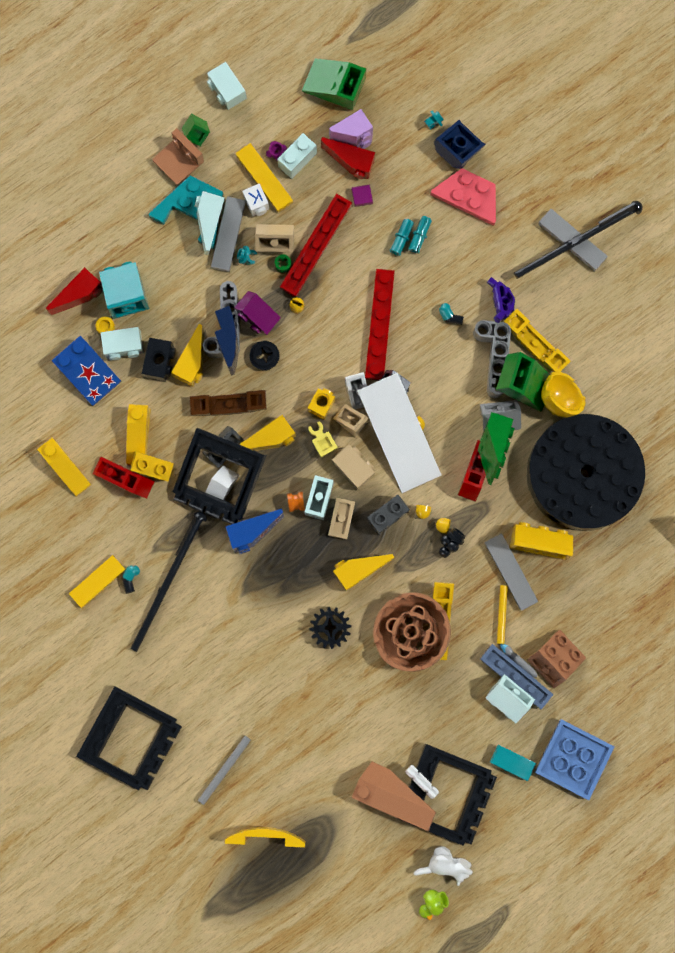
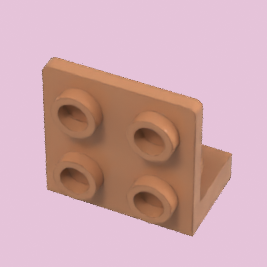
[152,128,204,186]
[527,630,586,688]

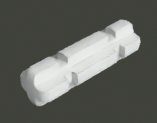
[405,765,439,799]

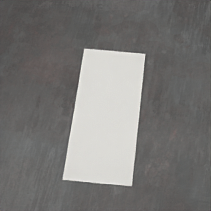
[357,372,441,493]

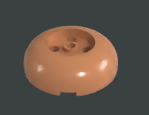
[373,593,451,672]

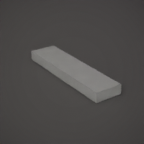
[211,197,246,272]
[538,209,608,272]
[484,533,538,611]

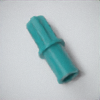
[408,216,432,254]
[390,219,414,256]

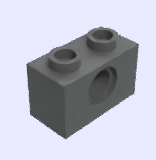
[367,495,410,535]

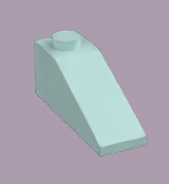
[194,191,224,255]

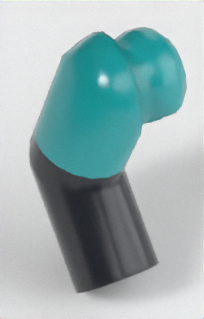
[439,303,464,325]
[122,565,140,594]

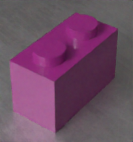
[234,291,281,335]

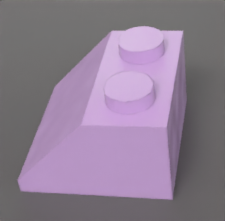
[329,109,373,149]

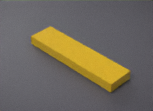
[235,143,293,213]

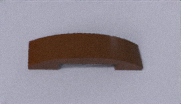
[190,390,267,416]

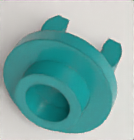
[424,110,444,129]
[237,246,257,265]

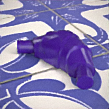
[487,277,515,323]

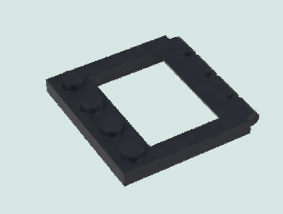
[172,428,267,525]
[76,686,182,790]
[397,743,497,846]

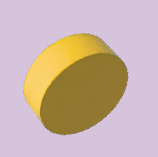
[95,316,115,335]

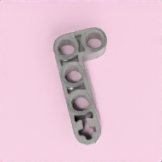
[203,281,240,358]
[473,320,511,398]

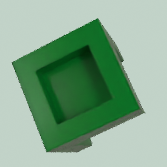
[182,113,210,147]

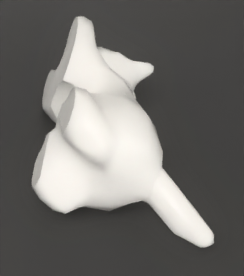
[414,847,473,886]

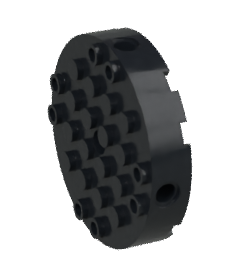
[526,414,645,531]

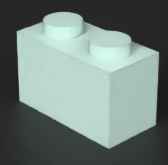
[207,62,247,110]
[277,133,317,179]
[101,327,144,360]
[305,475,334,520]
[486,674,535,723]

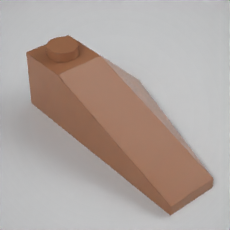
[351,761,436,831]

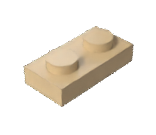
[328,498,355,540]

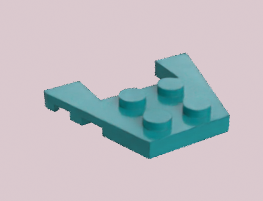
[149,175,224,249]

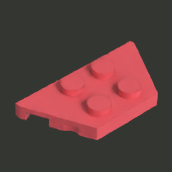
[430,168,496,226]

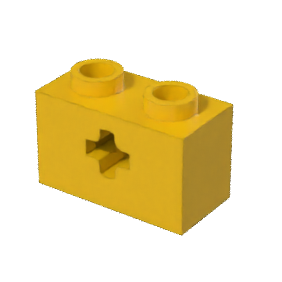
[130,451,174,482]

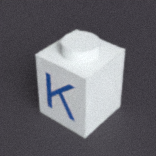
[242,183,269,217]

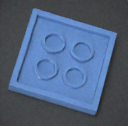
[535,719,614,800]

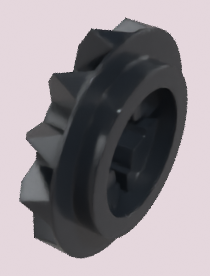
[249,341,280,371]

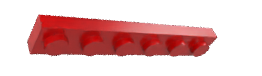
[280,193,352,297]
[365,269,395,381]

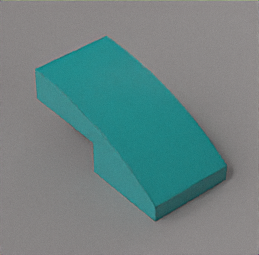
[490,745,536,781]

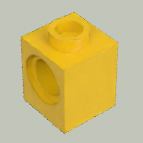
[308,388,335,420]

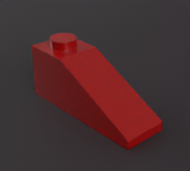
[321,137,375,179]
[46,267,103,315]
[458,440,486,502]
[93,457,155,499]

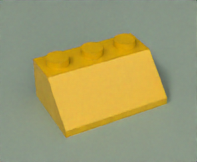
[510,522,573,560]

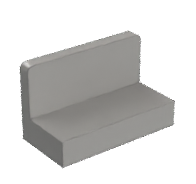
[480,400,521,432]

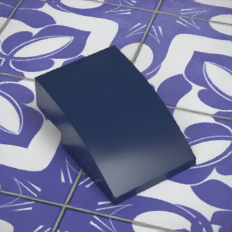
[215,306,238,376]

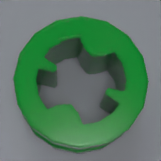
[274,254,291,273]

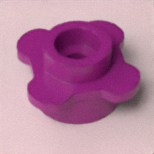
[266,141,287,162]

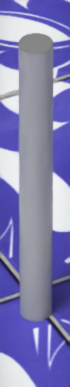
[198,735,251,805]

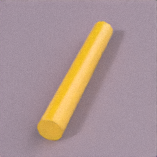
[497,585,508,644]

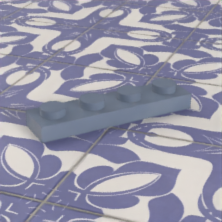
[480,644,554,710]

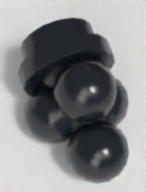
[439,528,466,558]

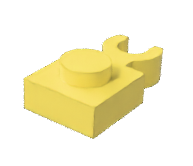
[308,422,338,458]

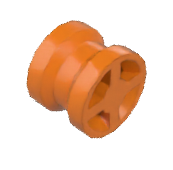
[287,492,305,512]

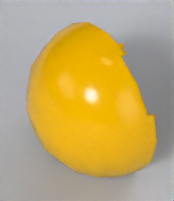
[541,372,586,417]

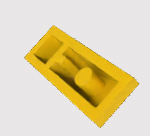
[171,324,204,387]
[126,404,151,465]
[240,415,296,451]
[37,438,91,497]
[333,554,394,591]

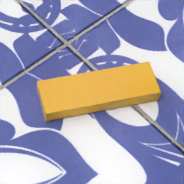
[69,555,126,608]

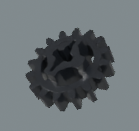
[309,607,352,649]

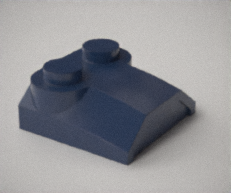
[434,120,486,169]

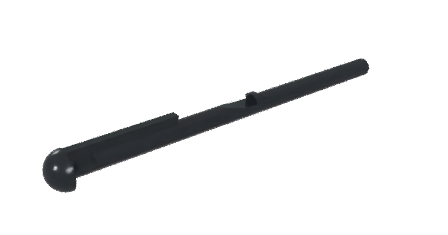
[514,201,643,279]
[130,511,207,652]

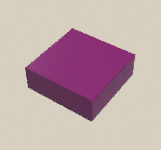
[351,184,373,207]

